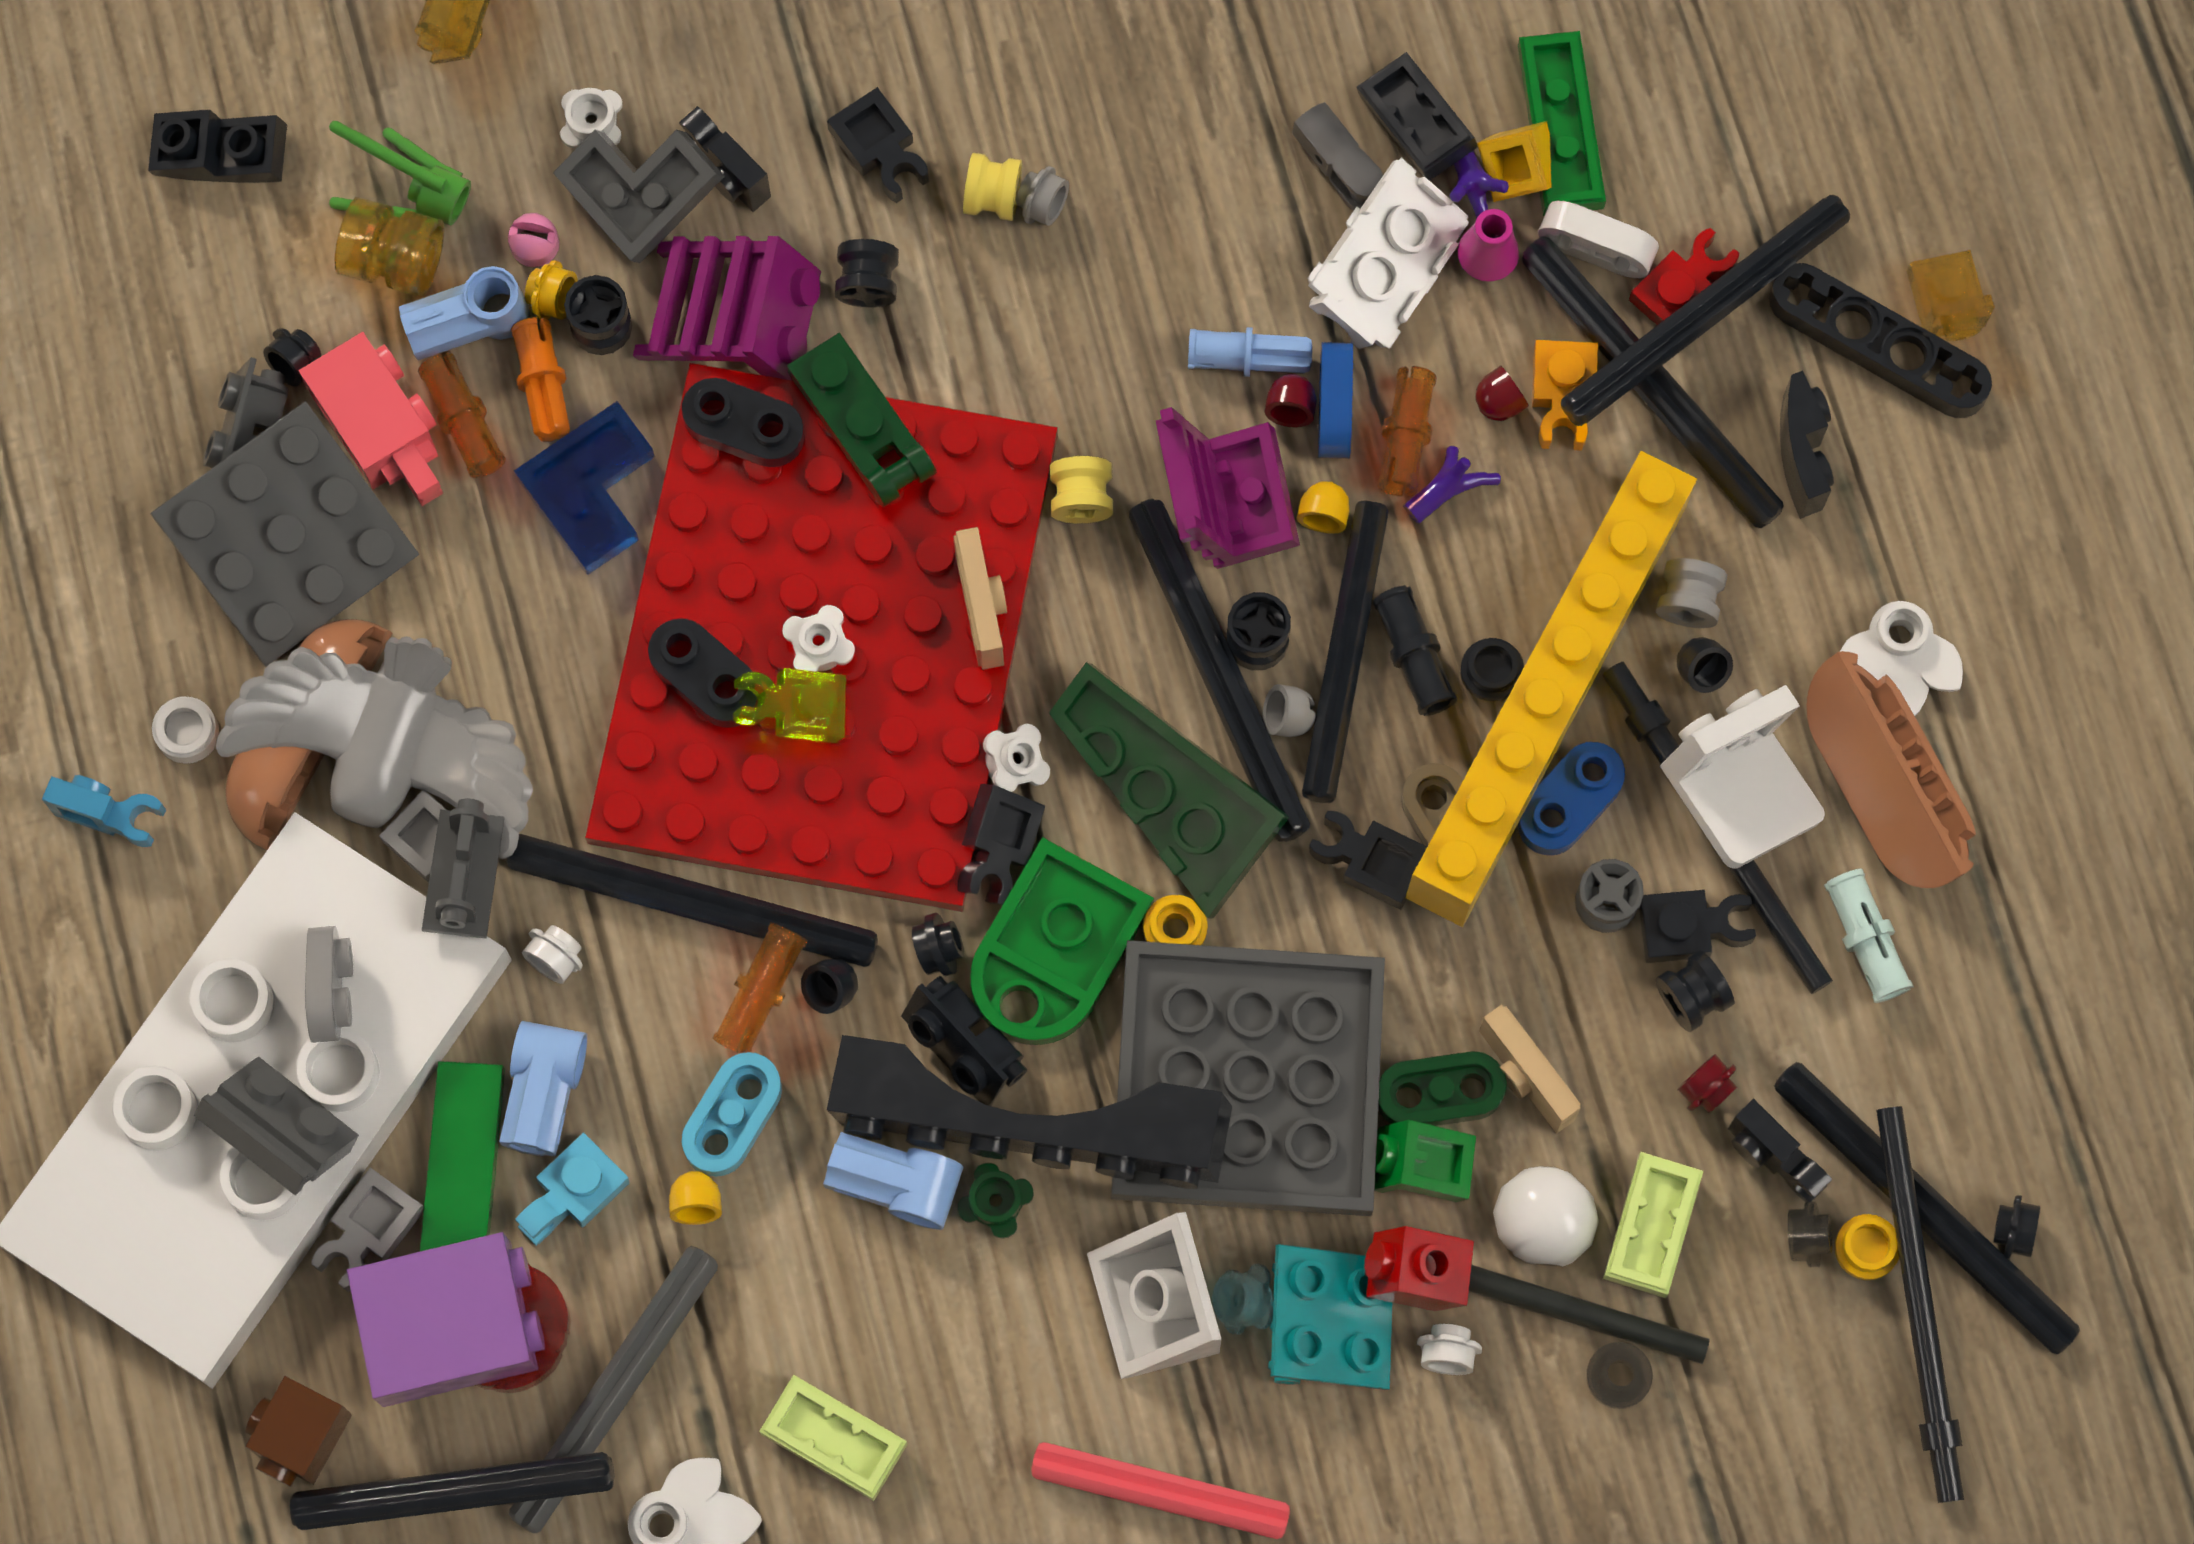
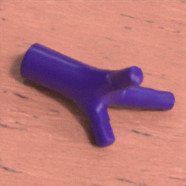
[1450,150,1509,219]
[1403,446,1501,524]

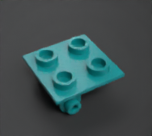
[1268,1244,1393,1390]

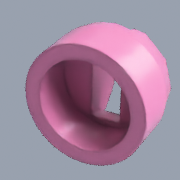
[508,213,559,267]

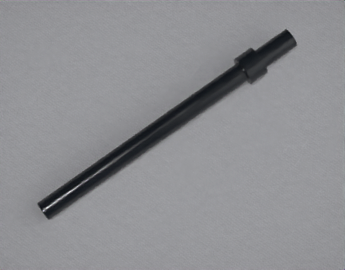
[1602,661,1833,994]
[1876,1106,1964,1503]

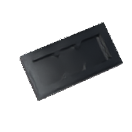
[1356,52,1478,181]

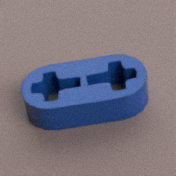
[1318,342,1353,459]

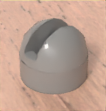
[1263,684,1316,737]

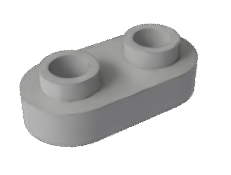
[305,926,353,1043]

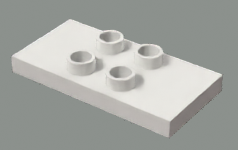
[0,812,512,1389]

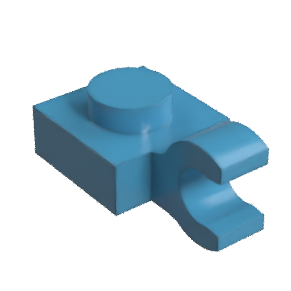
[42,775,166,847]

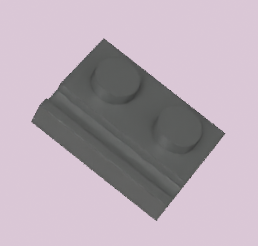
[194,1056,359,1195]

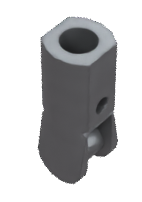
[1292,102,1383,210]

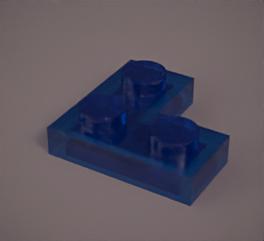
[514,401,655,575]

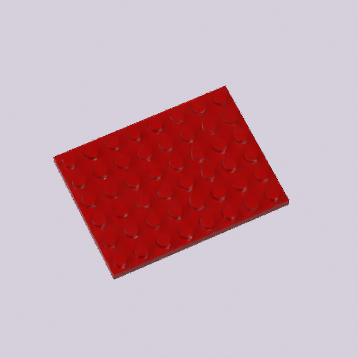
[585,363,1058,912]

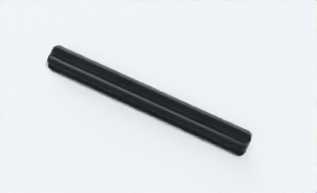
[1302,500,1389,803]
[290,1452,615,1530]

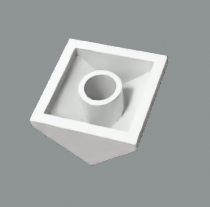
[1087,1212,1221,1379]

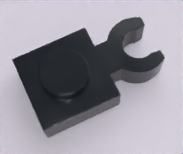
[827,87,929,203]
[679,106,771,212]
[958,784,1045,905]
[1309,811,1427,910]
[1639,890,1756,963]
[1728,1098,1832,1205]

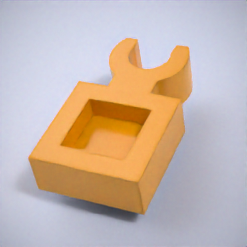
[1532,340,1598,451]

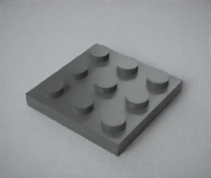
[150,401,420,667]

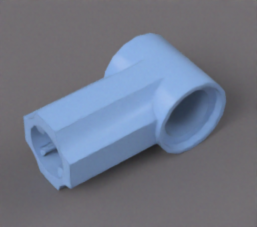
[399,266,530,361]
[499,1021,587,1156]
[823,1132,963,1230]

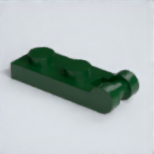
[787,332,937,507]

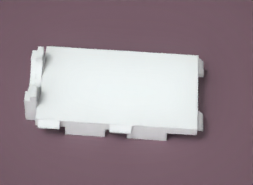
[1307,158,1469,349]

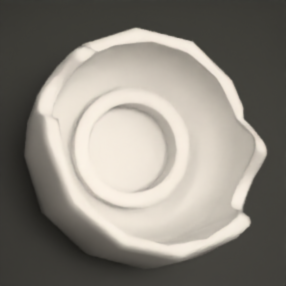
[1493,1166,1599,1267]

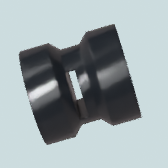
[564,275,633,355]
[1226,592,1291,670]

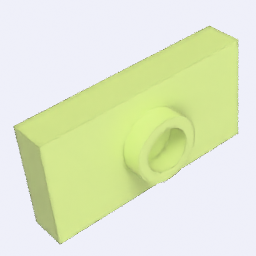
[1603,1152,1703,1298]
[759,1374,908,1501]

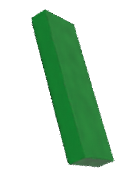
[1518,31,1606,216]
[420,1061,505,1252]

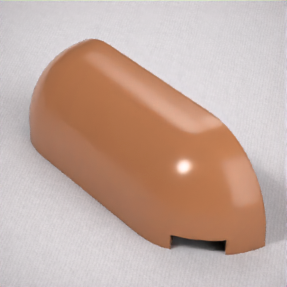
[226,619,393,850]
[1806,651,1976,888]

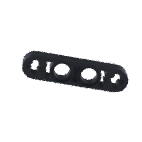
[1769,263,1992,418]

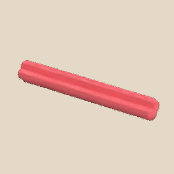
[1031,1442,1290,1539]

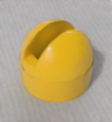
[1296,481,1350,534]
[669,1171,722,1225]

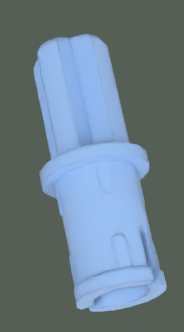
[1188,327,1313,377]

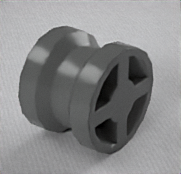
[1575,859,1644,933]

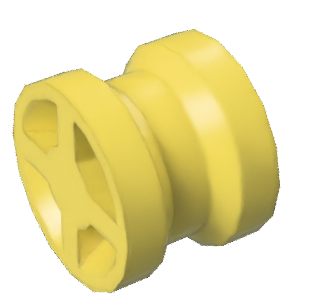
[963,153,1022,221]
[1050,456,1113,524]

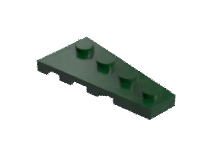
[1049,662,1289,919]

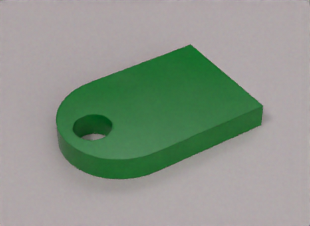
[970,837,1154,1045]

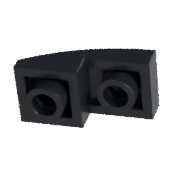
[148,110,287,183]
[1780,371,1834,519]

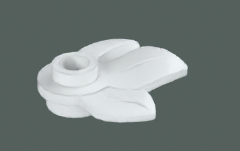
[1840,601,1963,716]
[628,1458,762,1544]

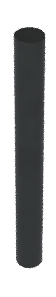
[1469,1265,1710,1364]

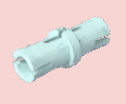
[1824,869,1914,1003]

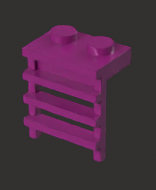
[633,236,821,381]
[1155,407,1300,569]

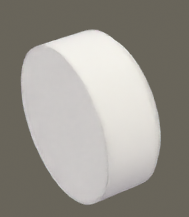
[152,696,219,764]

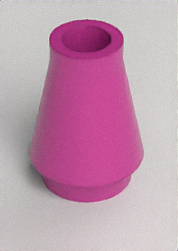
[1458,209,1519,281]

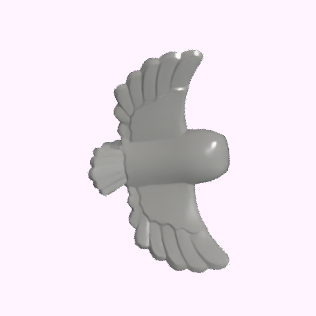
[216,636,533,859]

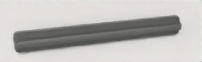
[509,1246,718,1534]

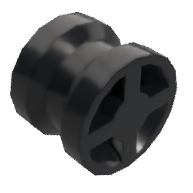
[835,239,899,308]
[1655,951,1735,1032]

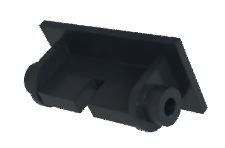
[901,976,1028,1106]

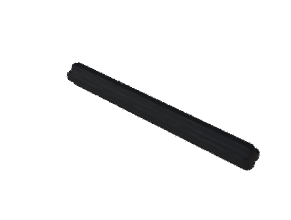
[1561,195,1850,426]
[1522,236,1784,528]
[1129,498,1310,842]
[506,834,878,967]
[1774,1062,2080,1354]

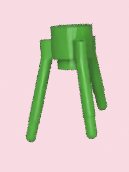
[329,121,471,232]

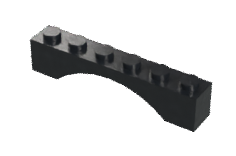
[827,1035,1232,1189]

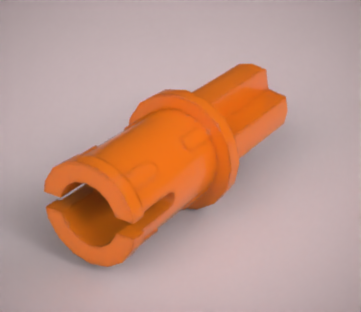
[511,317,570,442]

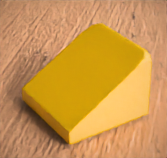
[1477,121,1552,202]

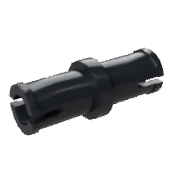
[1373,585,1457,716]

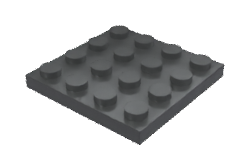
[1111,940,1385,1216]

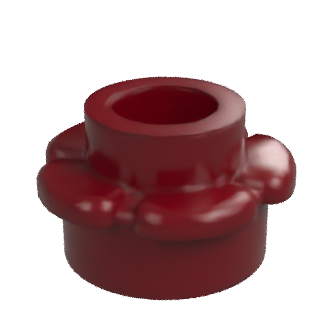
[1677,1054,1737,1113]

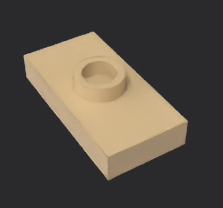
[953,527,1007,670]
[1479,1004,1581,1134]

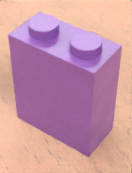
[346,1232,545,1407]

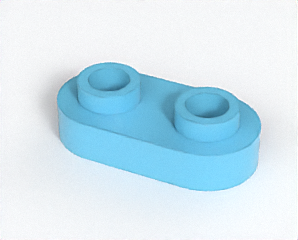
[682,1052,782,1177]

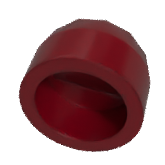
[1475,365,1529,421]
[1264,374,1317,428]

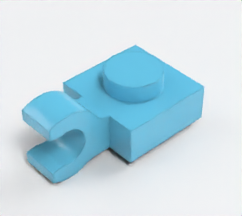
[515,1132,630,1246]

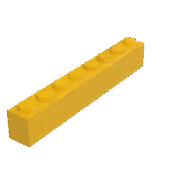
[1405,451,1697,928]

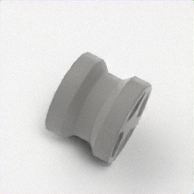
[1656,558,1728,628]

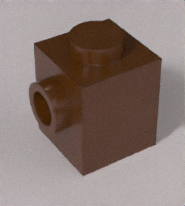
[245,1376,352,1487]

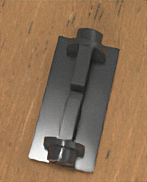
[203,357,289,468]
[422,798,505,939]

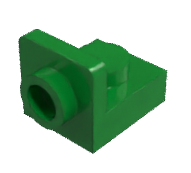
[1374,1120,1476,1202]

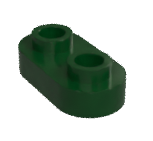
[1378,1051,1507,1126]

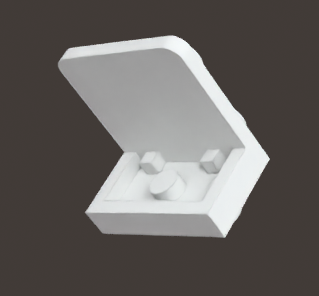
[1660,685,1825,868]

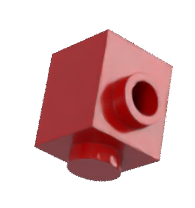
[1365,1226,1474,1311]

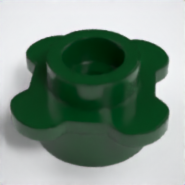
[957,1163,1034,1239]

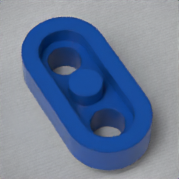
[1518,742,1625,856]

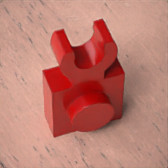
[1629,228,1740,325]

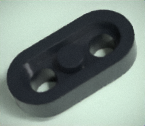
[682,378,805,467]
[648,619,761,728]

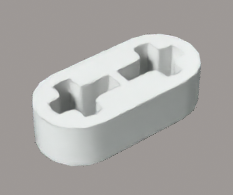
[1538,201,1659,278]

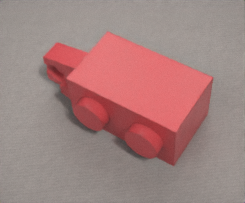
[298,331,443,506]

